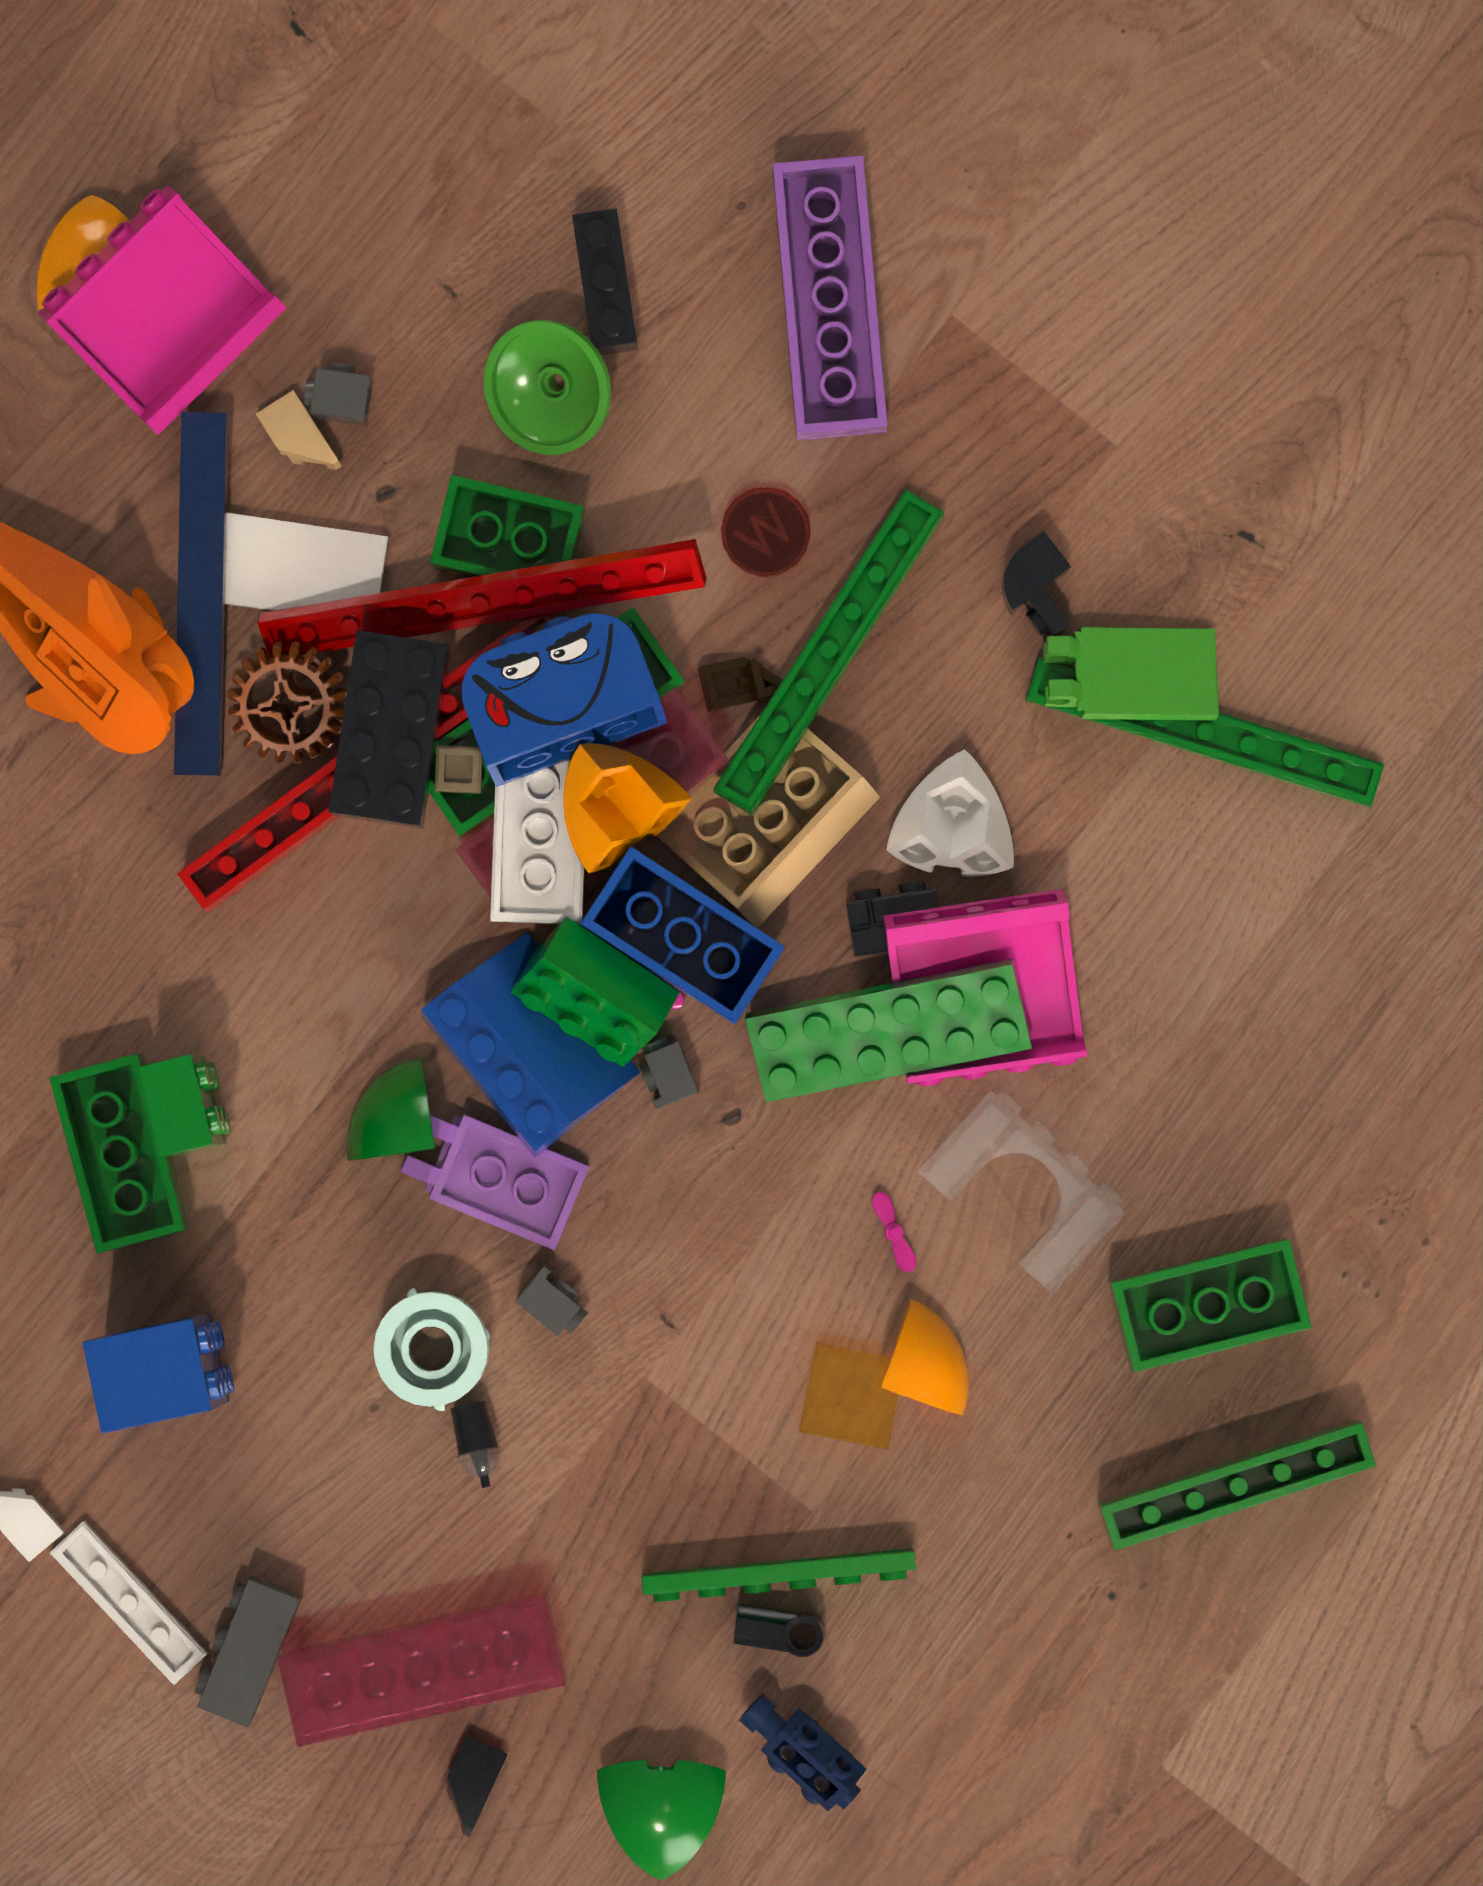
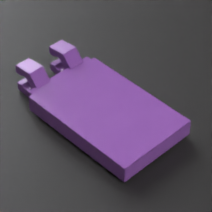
[400,1114,589,1250]

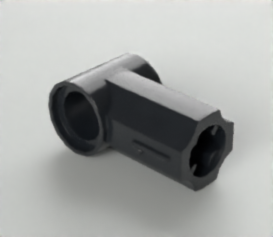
[733,1604,826,1657]

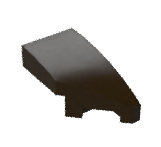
[697,657,783,712]

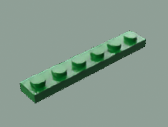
[641,1548,916,1602]

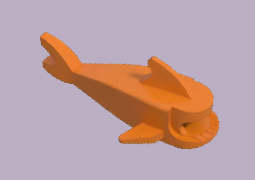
[0,522,194,754]

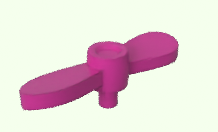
[872,1192,916,1272]

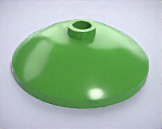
[484,319,611,455]

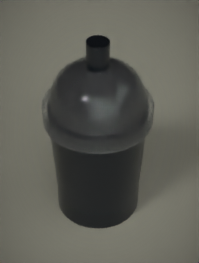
[450,1401,502,1488]

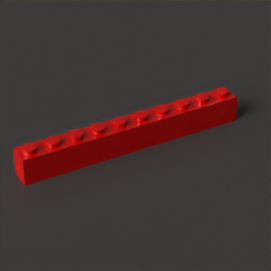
[177,613,555,913]

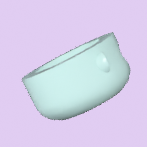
[373,1288,490,1411]

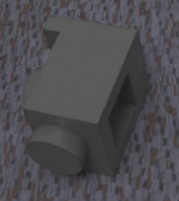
[640,1037,699,1109]
[515,1265,588,1336]

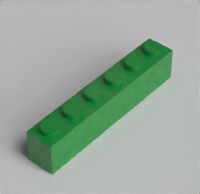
[1097,1420,1376,1551]

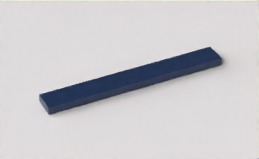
[174,412,229,776]

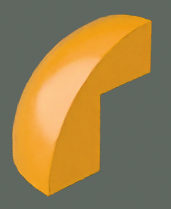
[37,195,130,309]
[563,743,692,873]
[880,1299,969,1416]

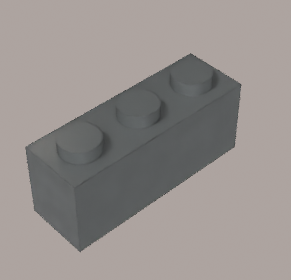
[194,1576,303,1727]

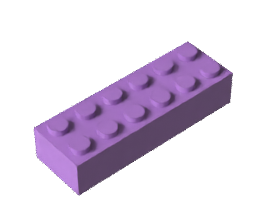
[772,155,887,441]

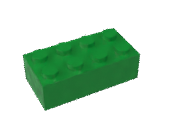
[49,1053,190,1254]
[1108,1238,1312,1372]

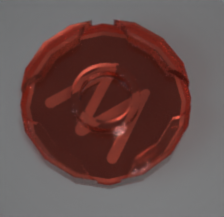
[721,487,811,578]

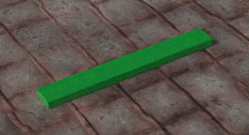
[713,489,945,816]
[1025,657,1385,808]

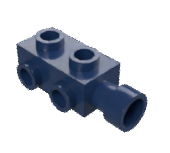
[738,1693,867,1811]

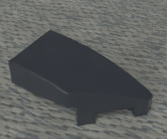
[446,1735,508,1837]

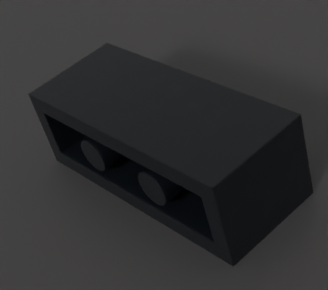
[572,208,638,355]

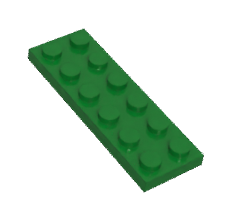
[745,959,1032,1102]

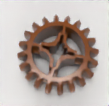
[226,641,347,764]

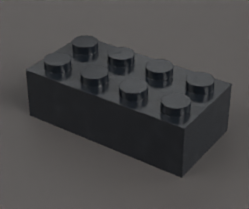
[329,630,451,829]

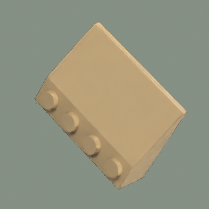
[657,714,880,928]

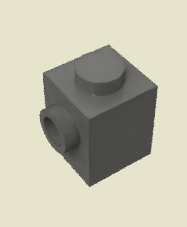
[304,363,373,426]

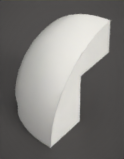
[886,749,1014,877]

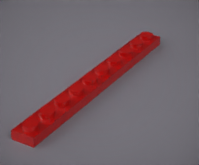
[257,539,707,657]

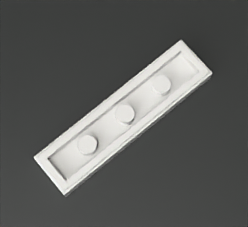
[50,1520,209,1685]

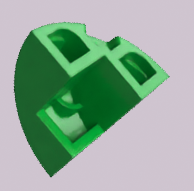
[346,1057,436,1161]
[597,1760,726,1881]

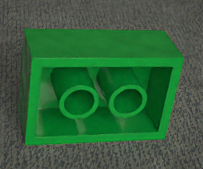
[430,475,585,577]
[510,917,680,1067]
[137,1054,231,1157]

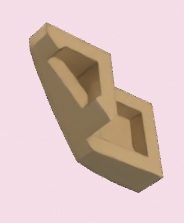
[256,390,342,470]

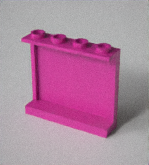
[37,186,286,435]
[883,889,1088,1086]

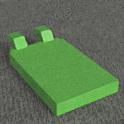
[1043,627,1219,720]

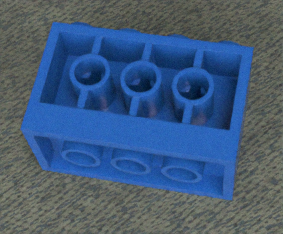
[82,1313,234,1434]

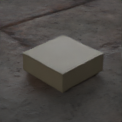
[435,745,483,794]

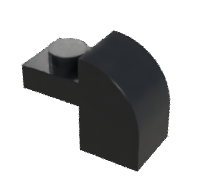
[1002,531,1071,636]

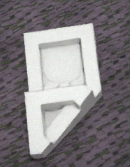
[0,1488,64,1562]

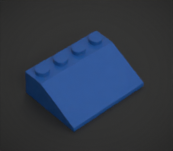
[421,932,641,1157]

